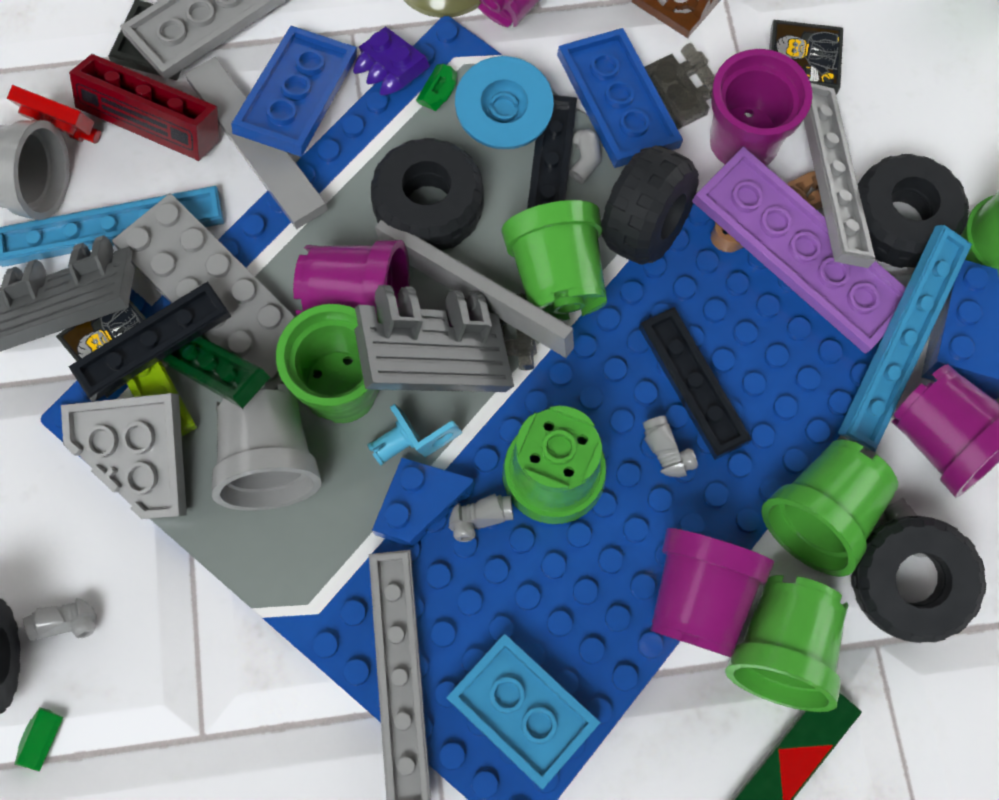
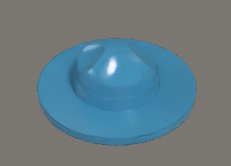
[455,56,554,149]

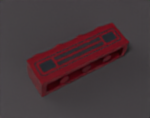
[69,54,219,161]

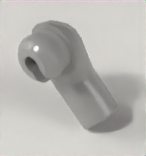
[569,129,602,184]

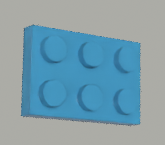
[446,634,601,790]

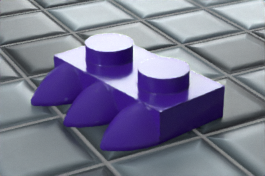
[353,26,430,96]

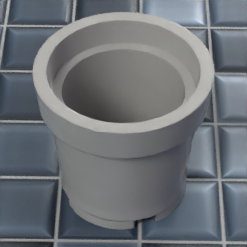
[0,120,70,220]
[212,384,321,511]

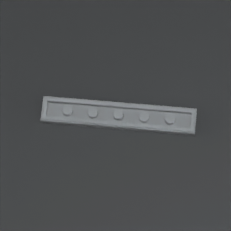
[185,57,328,229]
[804,83,876,268]
[375,220,574,358]
[369,550,431,800]

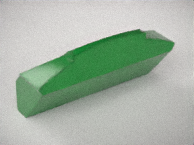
[416,64,457,111]
[14,707,63,772]

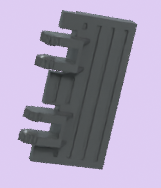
[0,235,135,352]
[354,285,514,392]

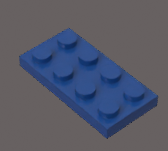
[231,26,357,157]
[557,28,683,168]

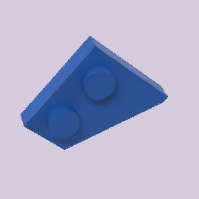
[372,458,475,547]

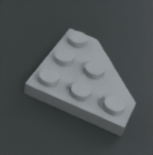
[61,393,187,519]

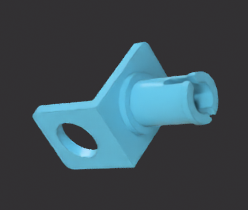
[367,404,463,466]

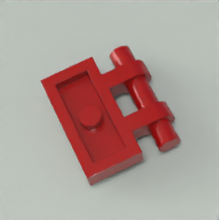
[7,85,101,144]

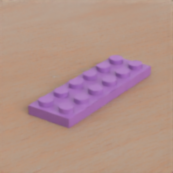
[692,146,906,354]

